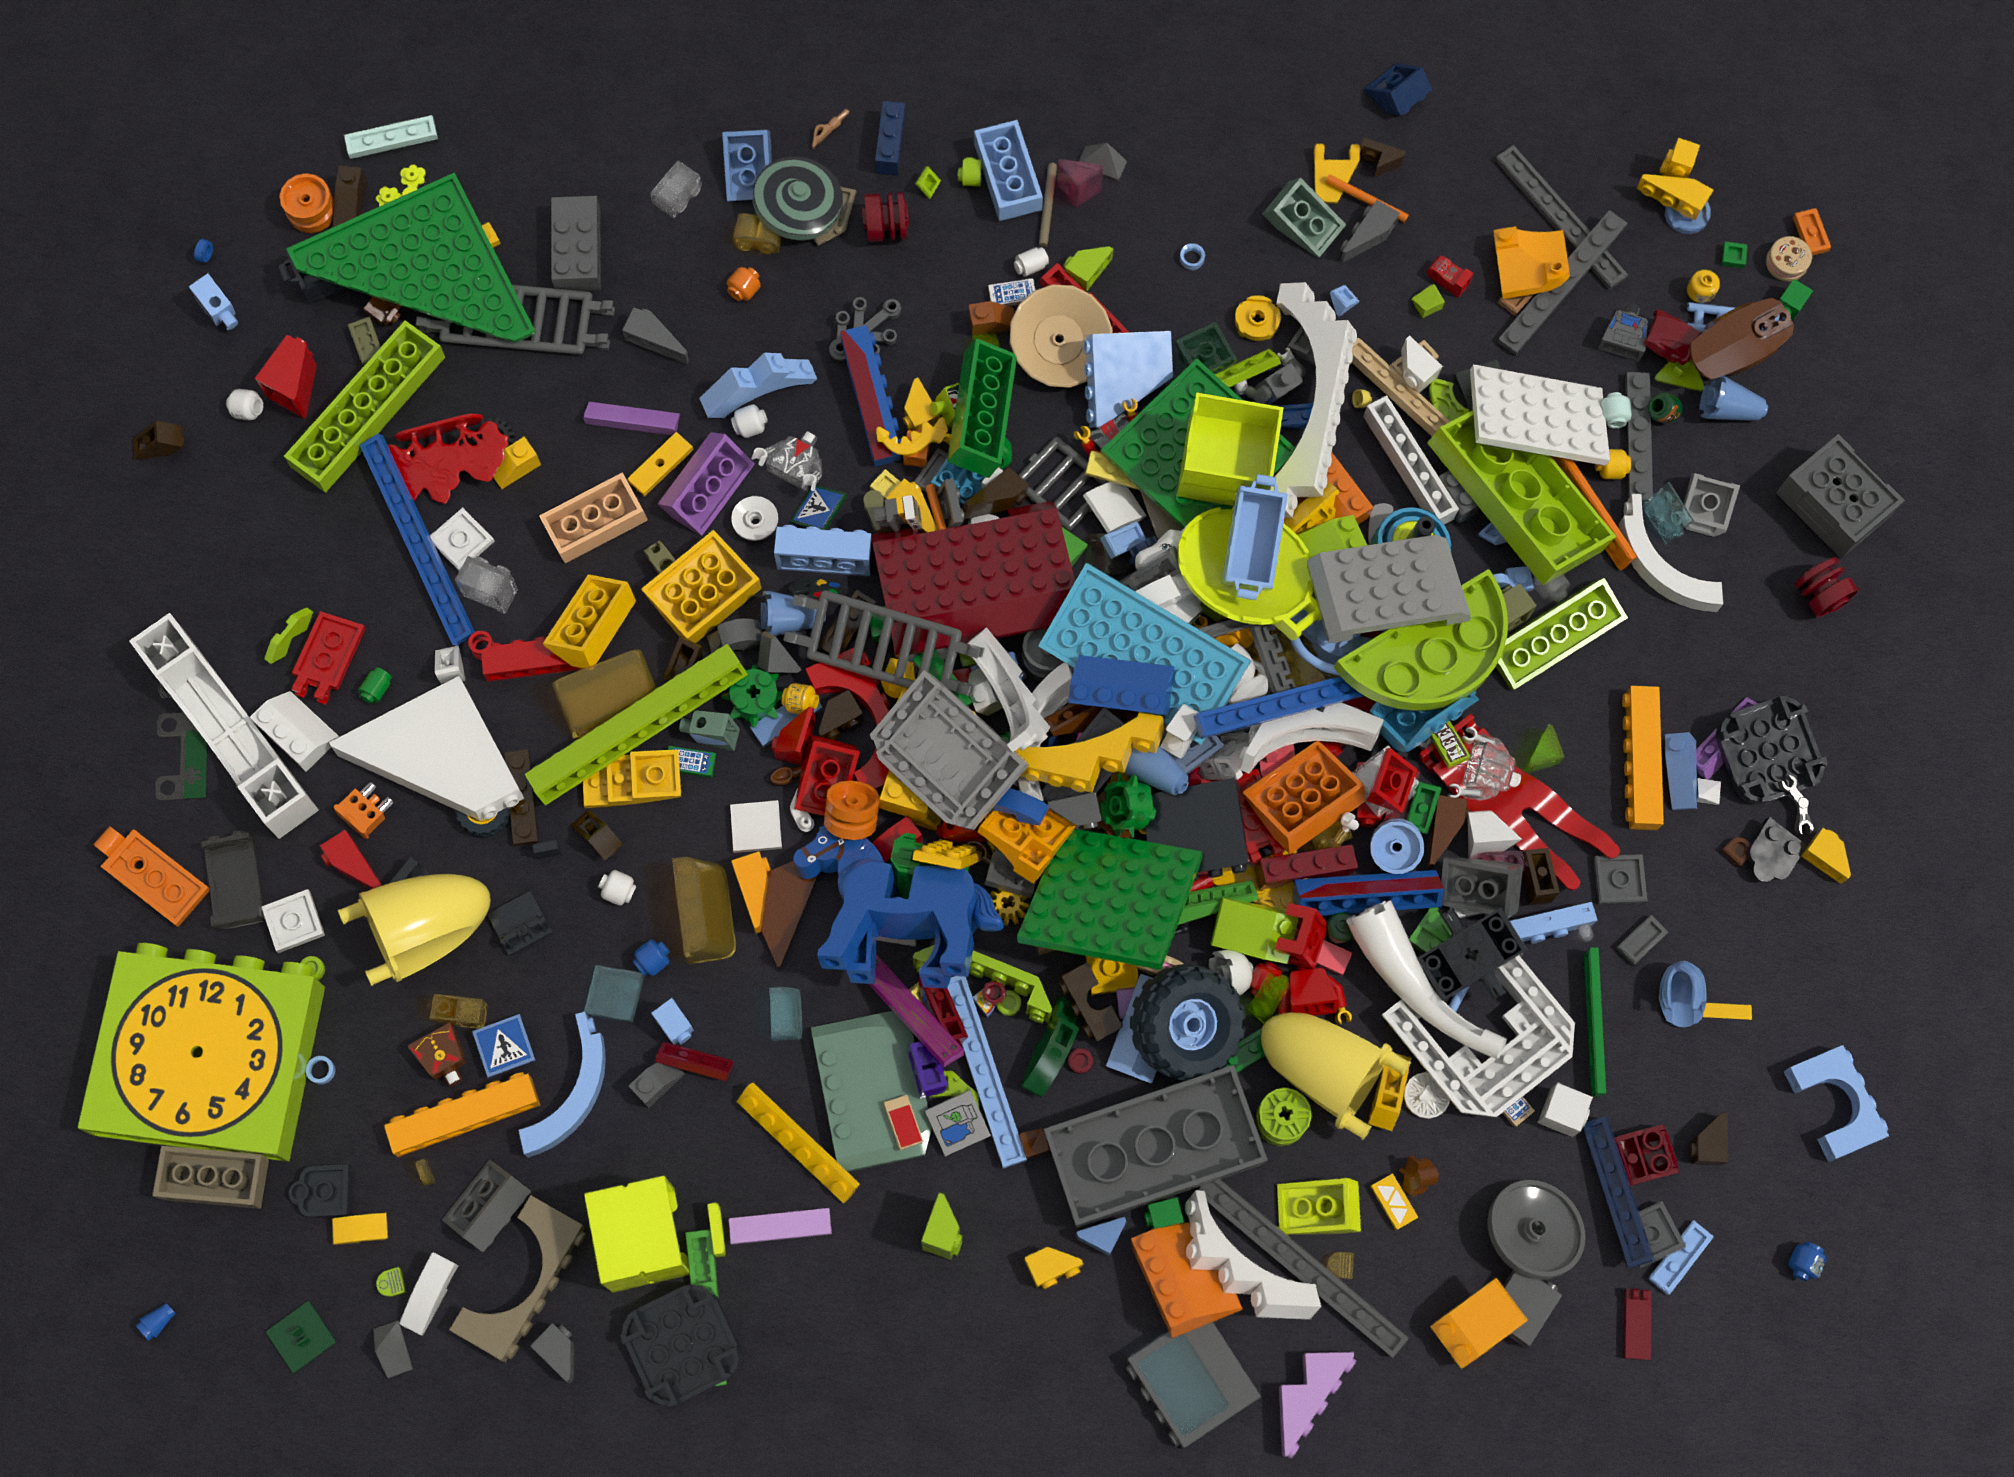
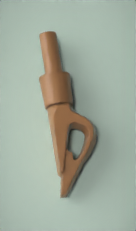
[812,109,849,149]

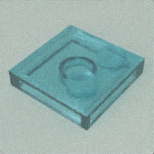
[584,965,644,1022]

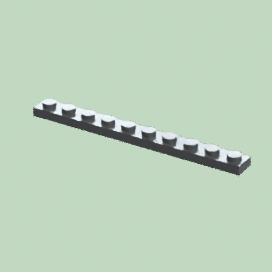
[1198,1179,1409,1358]

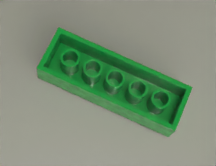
[947,338,1017,478]

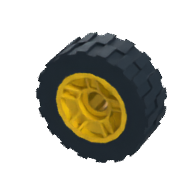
[455,807,511,839]

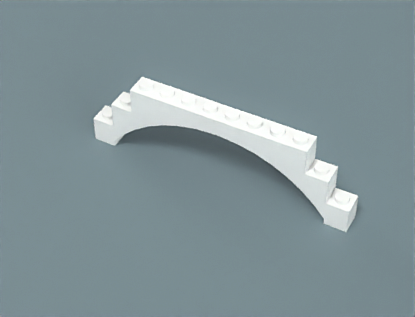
[1270,282,1357,518]

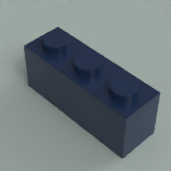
[875,101,906,176]

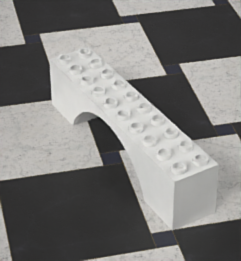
[130,613,319,839]

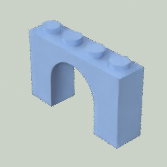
[1783,1045,1889,1162]

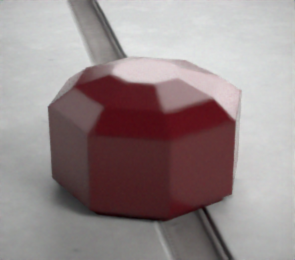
[982,980,1006,1006]

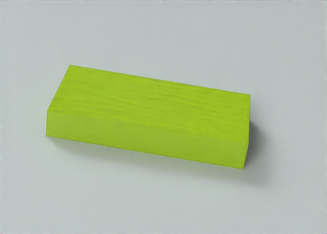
[1427,410,1617,586]

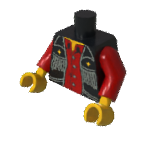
[1073,398,1138,456]

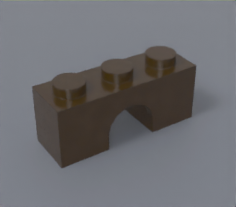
[1058,961,1123,1041]

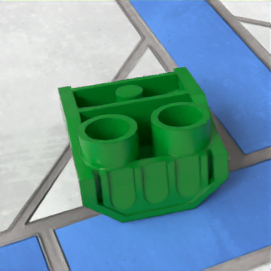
[891,833,923,899]

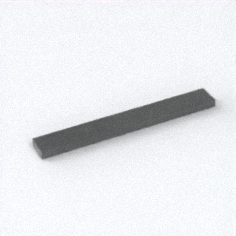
[1495,145,1628,290]

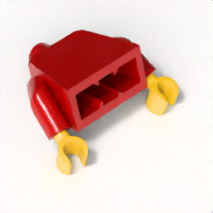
[1278,966,1352,1025]

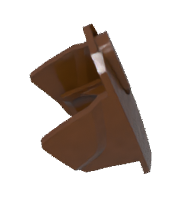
[1690,298,1794,380]

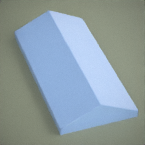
[1106,974,1157,1084]

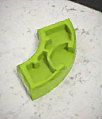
[1429,379,1470,422]

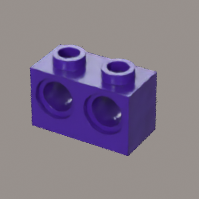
[907,1042,947,1099]

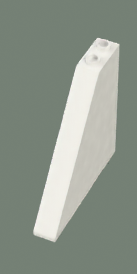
[329,676,524,821]

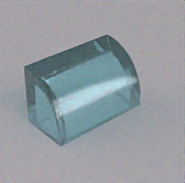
[769,987,802,1041]

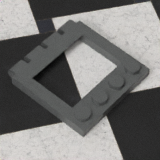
[1199,619,1296,706]

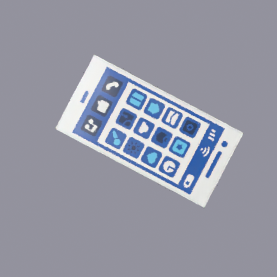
[988,279,1035,306]

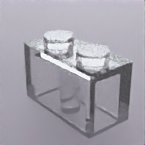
[650,161,701,218]

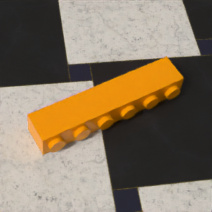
[1622,686,1664,830]
[384,1072,540,1157]

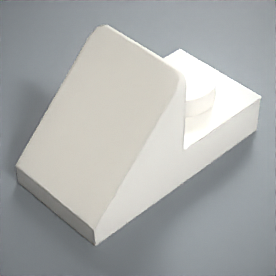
[1160,704,1199,759]

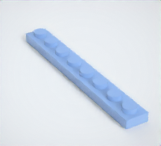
[948,976,1027,1168]

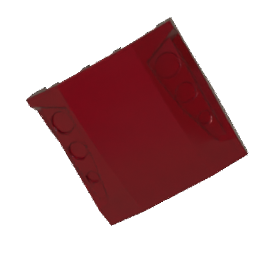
[1643,309,1701,366]
[1615,1124,1680,1186]

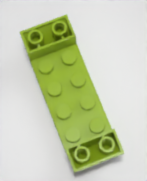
[913,945,1052,1023]

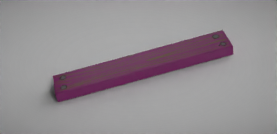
[869,955,964,1067]

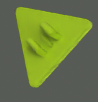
[1654,360,1704,391]

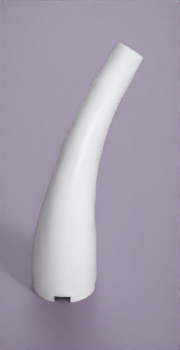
[1346,900,1506,1059]

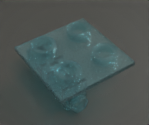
[1642,482,1694,544]

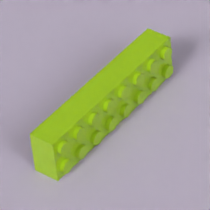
[284,321,445,493]

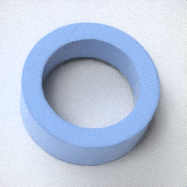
[1180,244,1205,270]
[306,1056,335,1084]

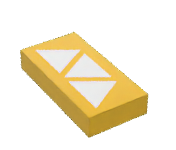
[1370,1174,1418,1230]

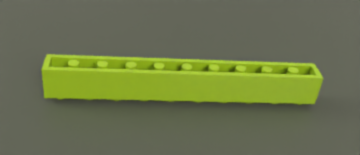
[525,644,748,805]

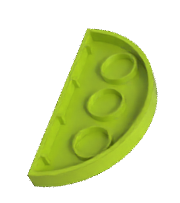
[1334,569,1508,711]

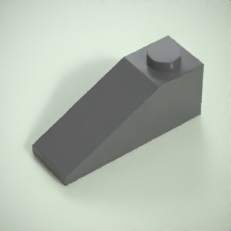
[622,308,689,364]

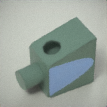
[680,711,740,751]

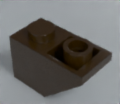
[819,690,863,740]

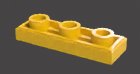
[627,432,693,497]

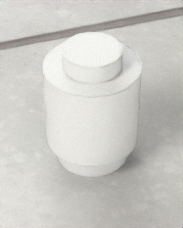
[1014,247,1049,277]

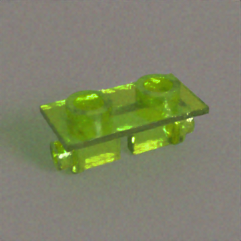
[1247,973,1289,1024]

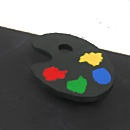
[788,578,844,600]

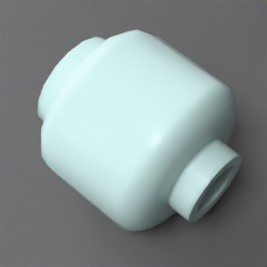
[1601,392,1632,428]

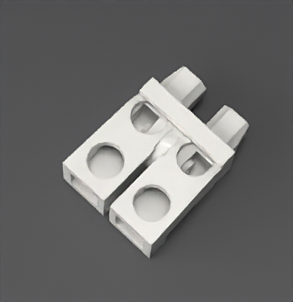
[1200,730,1250,780]

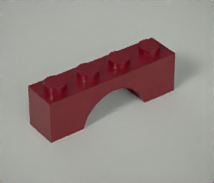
[1254,845,1358,890]

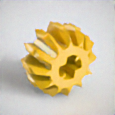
[990,889,1029,926]

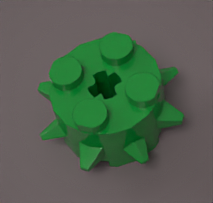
[722,665,783,728]
[1100,774,1156,838]

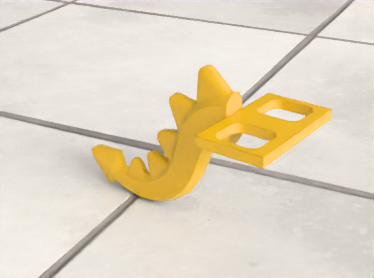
[876,417,951,456]

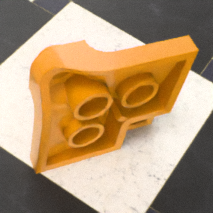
[1494,226,1570,299]
[978,808,1076,884]

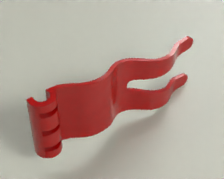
[1419,714,1620,891]

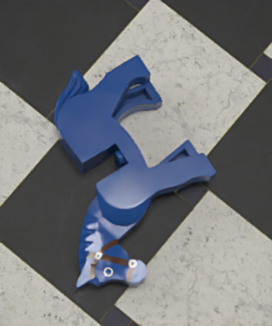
[793,825,1004,988]

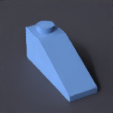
[1665,732,1697,811]

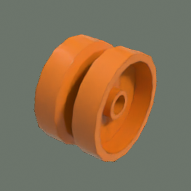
[280,174,334,233]
[824,781,880,840]

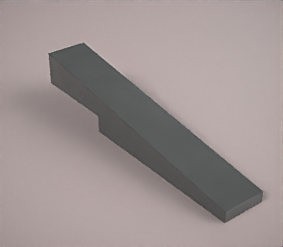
[1119,546,1181,591]

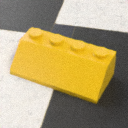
[543,574,636,670]

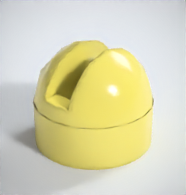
[1352,389,1372,408]

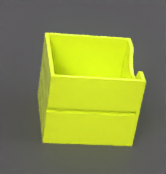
[1177,393,1284,506]
[585,1176,690,1292]

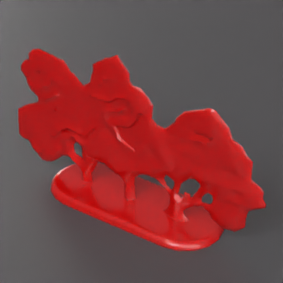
[388,414,509,504]

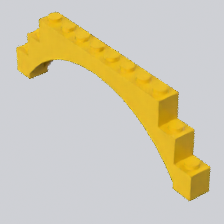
[881,658,1165,793]

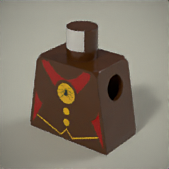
[408,1022,466,1087]

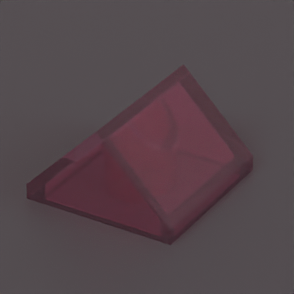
[1057,159,1104,207]

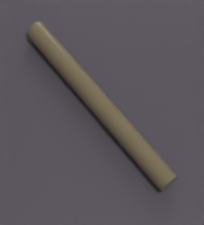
[1039,163,1057,247]

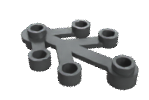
[829,297,901,361]

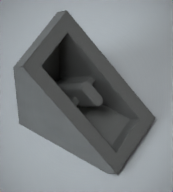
[758,631,801,673]

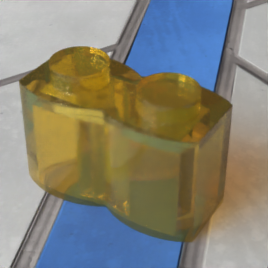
[733,214,782,254]

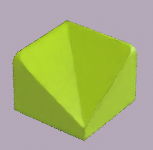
[1412,284,1445,318]

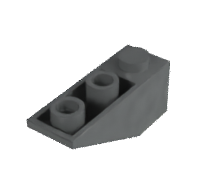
[1340,200,1400,263]

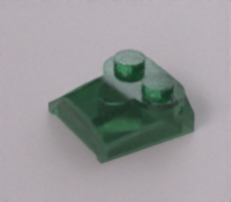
[1175,322,1237,374]

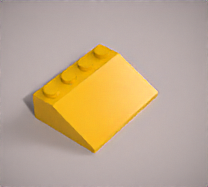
[642,530,761,643]

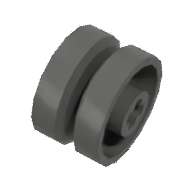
[1022,628,1064,682]

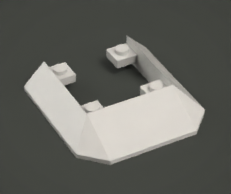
[1382,948,1575,1118]

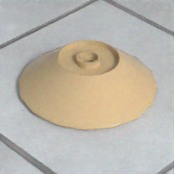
[1010,284,1113,388]

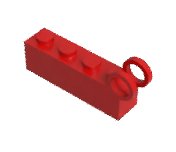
[468,631,581,682]

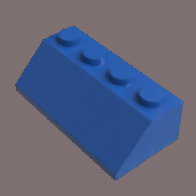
[1068,655,1175,715]

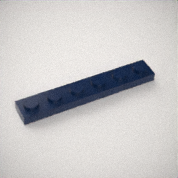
[1583,1116,1655,1268]

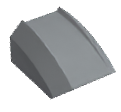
[1681,473,1740,537]

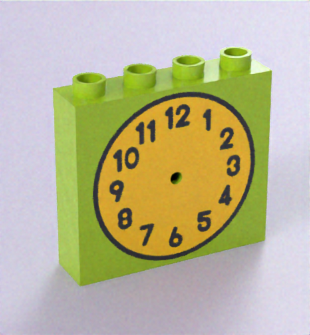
[78,943,325,1162]

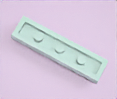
[344,115,438,159]

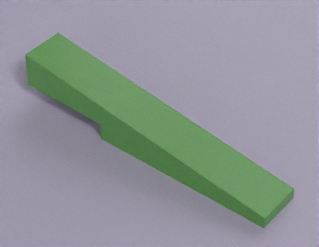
[1178,880,1258,925]
[686,1229,727,1386]

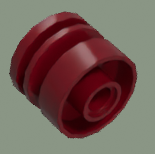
[862,192,909,242]
[1794,557,1859,618]

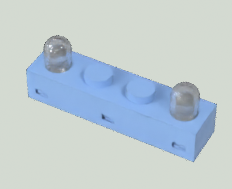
[1510,902,1597,957]

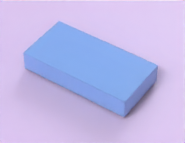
[1100,521,1146,559]

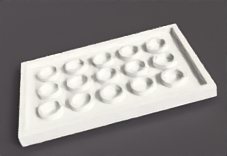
[1470,365,1610,465]

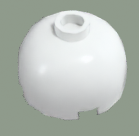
[1209,950,1254,995]

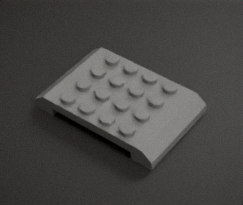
[1307,535,1471,644]

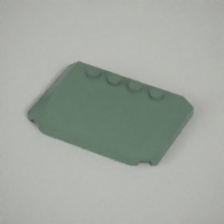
[811,1011,932,1172]

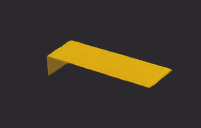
[1703,1003,1752,1020]

